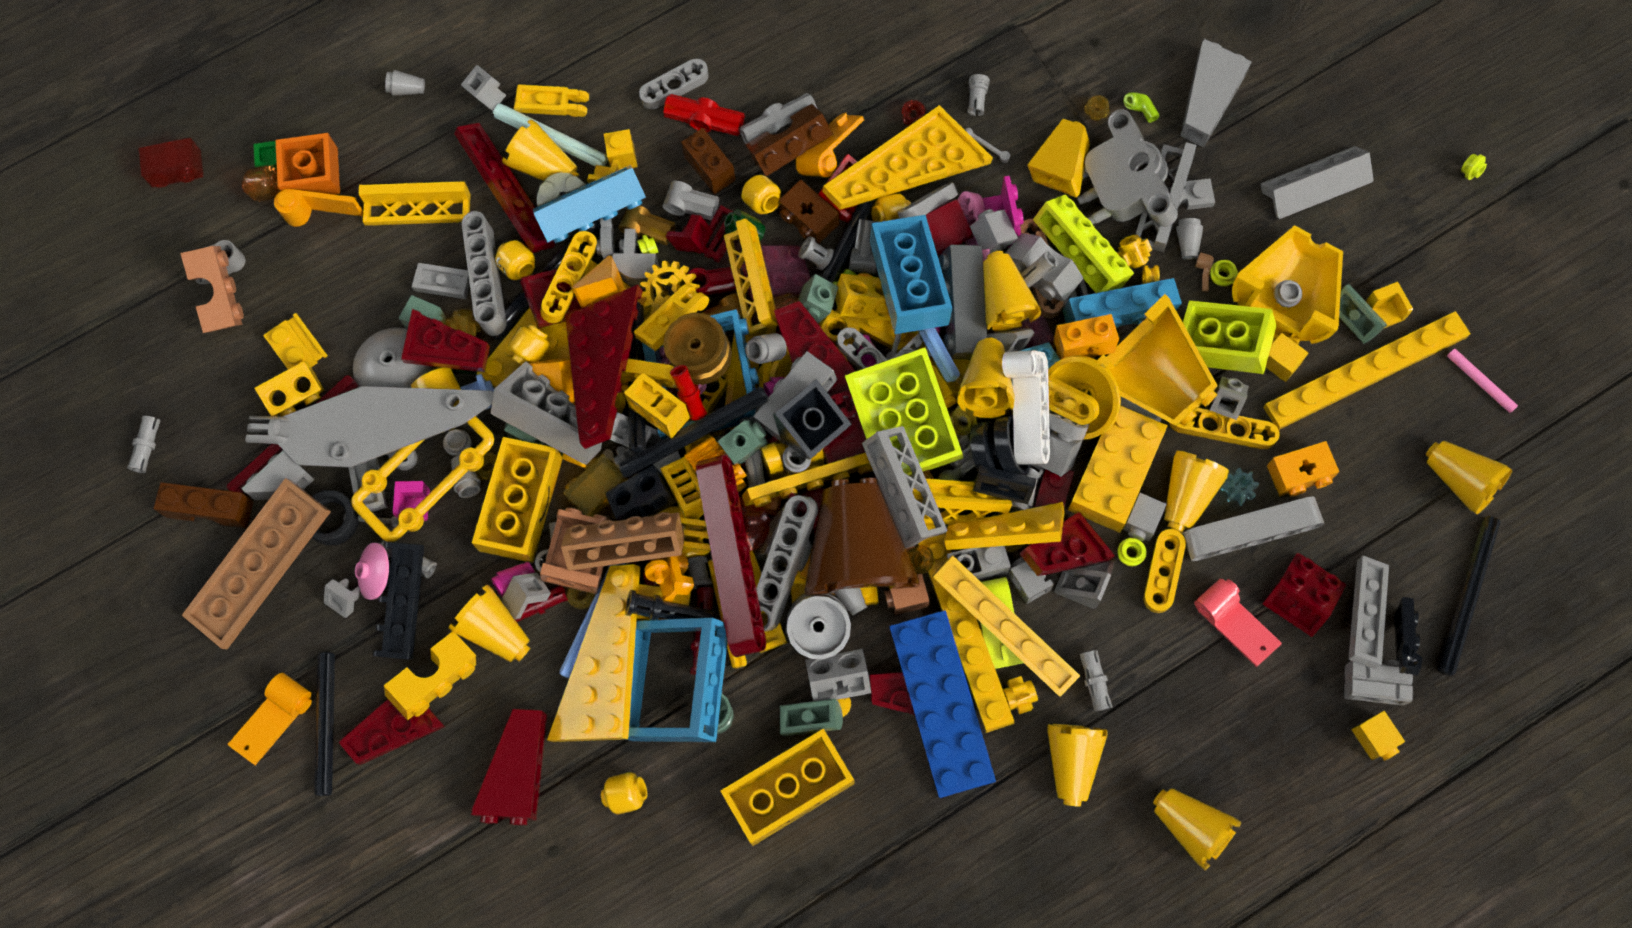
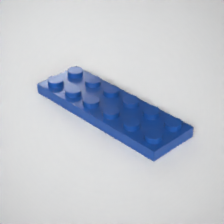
[889,610,996,798]

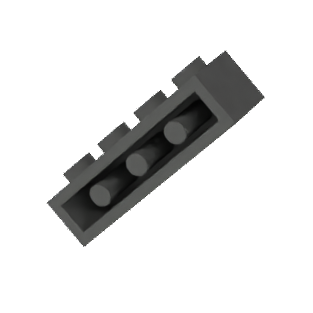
[939,245,987,359]

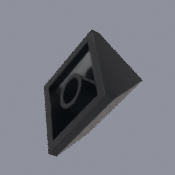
[773,379,852,460]

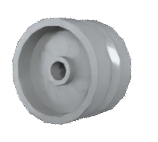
[786,593,851,660]

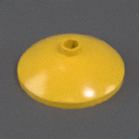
[1048,355,1121,439]

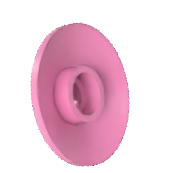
[355,543,389,600]

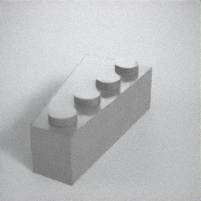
[490,361,602,465]

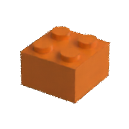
[276,133,340,195]

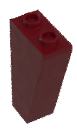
[471,709,547,825]

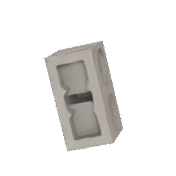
[805,649,871,701]

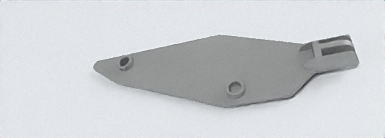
[245,386,494,467]

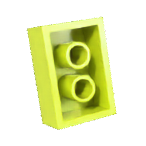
[1183,300,1277,374]

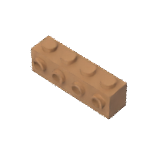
[561,512,685,571]

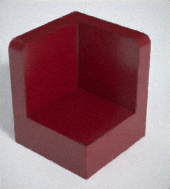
[665,214,713,253]

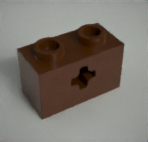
[681,128,736,194]
[778,180,839,244]

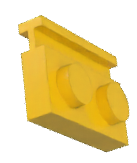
[263,313,328,369]

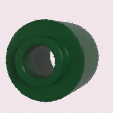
[724,209,765,242]

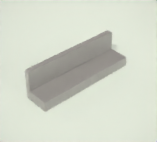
[1260,146,1373,219]

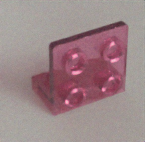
[742,246,811,301]

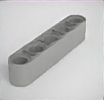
[462,211,506,336]
[756,496,818,632]
[1182,496,1325,561]

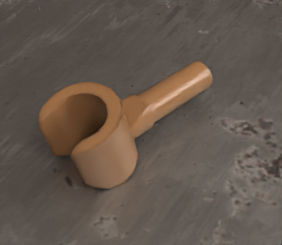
[1195,253,1214,292]

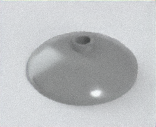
[353,328,435,388]

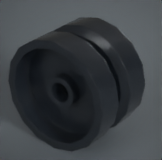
[970,414,1031,476]

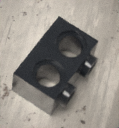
[605,465,676,521]

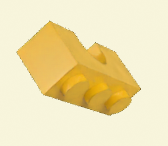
[384,631,476,720]

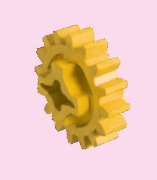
[640,261,700,314]

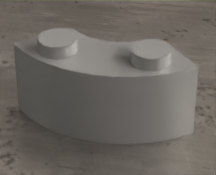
[1006,233,1083,302]

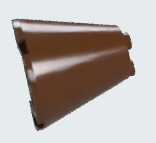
[805,478,920,595]

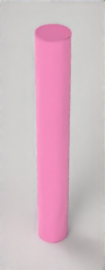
[1447,349,1518,413]

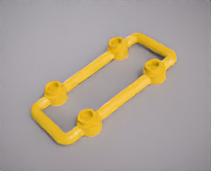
[351,400,494,542]

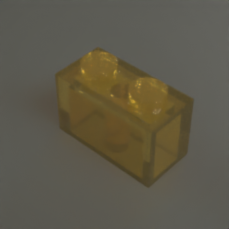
[563,454,628,517]

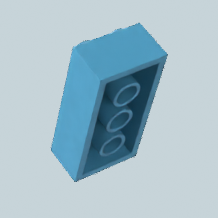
[870,215,952,334]

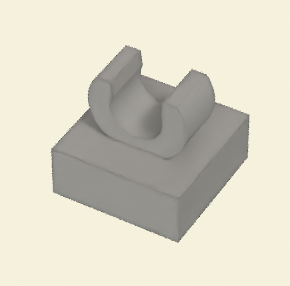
[324,579,360,618]

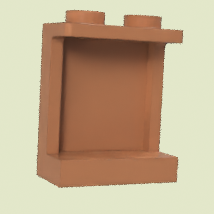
[540,508,610,594]

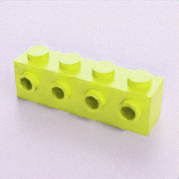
[1033,194,1134,293]

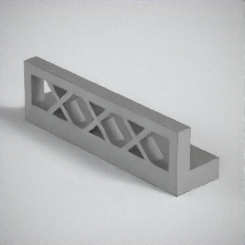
[1135,142,1197,252]
[862,426,948,548]

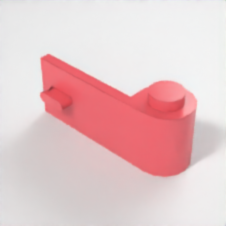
[1194,579,1282,667]

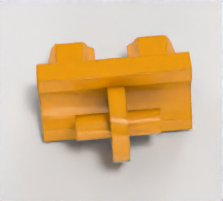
[644,555,694,602]

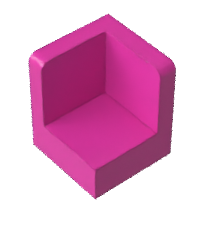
[393,481,430,521]

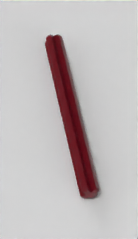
[226,375,358,493]

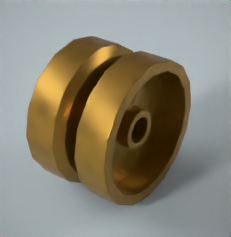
[663,313,732,385]

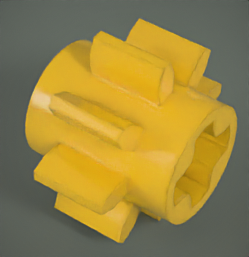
[1117,235,1152,269]
[1003,676,1038,715]

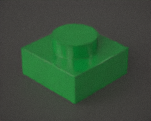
[254,141,277,172]

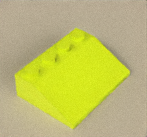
[845,348,964,475]

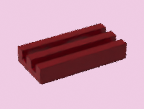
[697,205,733,263]

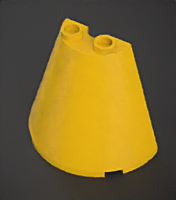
[1232,225,1343,344]
[1097,294,1218,427]

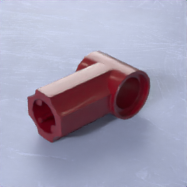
[687,267,737,297]

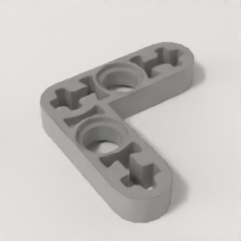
[835,327,932,371]

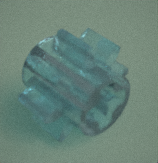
[1221,468,1259,505]

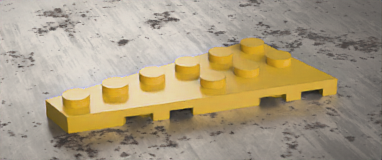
[547,564,640,742]

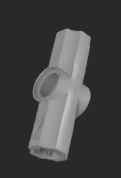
[739,93,818,144]

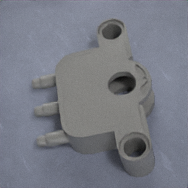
[1077,109,1178,226]

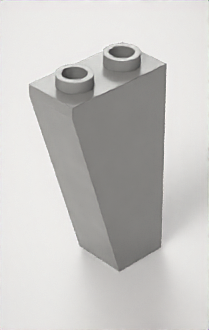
[1180,39,1251,148]

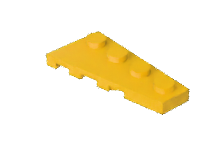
[944,502,1064,550]

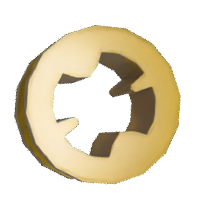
[1142,265,1160,284]

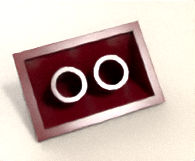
[926,199,974,256]

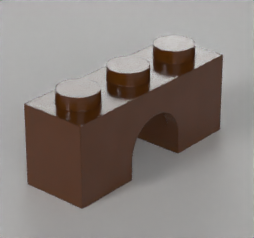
[745,104,833,176]
[153,482,254,528]

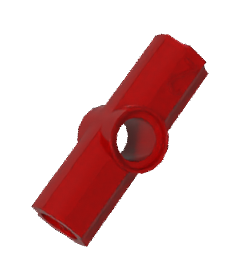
[663,94,745,136]

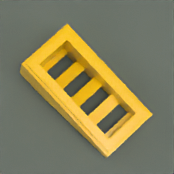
[660,457,704,519]

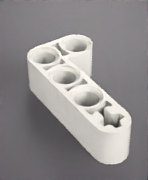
[1002,350,1050,465]

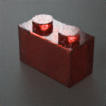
[139,138,204,188]

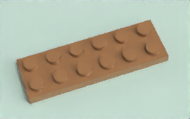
[182,478,331,649]

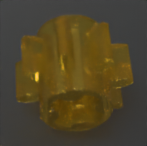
[446,309,481,336]

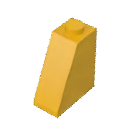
[1028,119,1090,198]

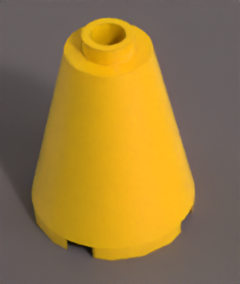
[502,120,579,181]
[983,251,1041,332]
[957,337,1015,418]
[1426,441,1512,514]
[1164,451,1229,533]
[449,584,531,662]
[1047,724,1108,806]
[1153,788,1241,870]

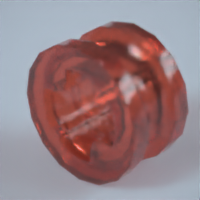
[902,100,925,126]

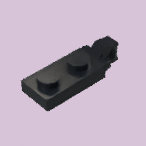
[1394,597,1422,676]

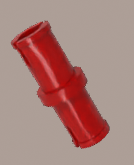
[670,365,707,421]

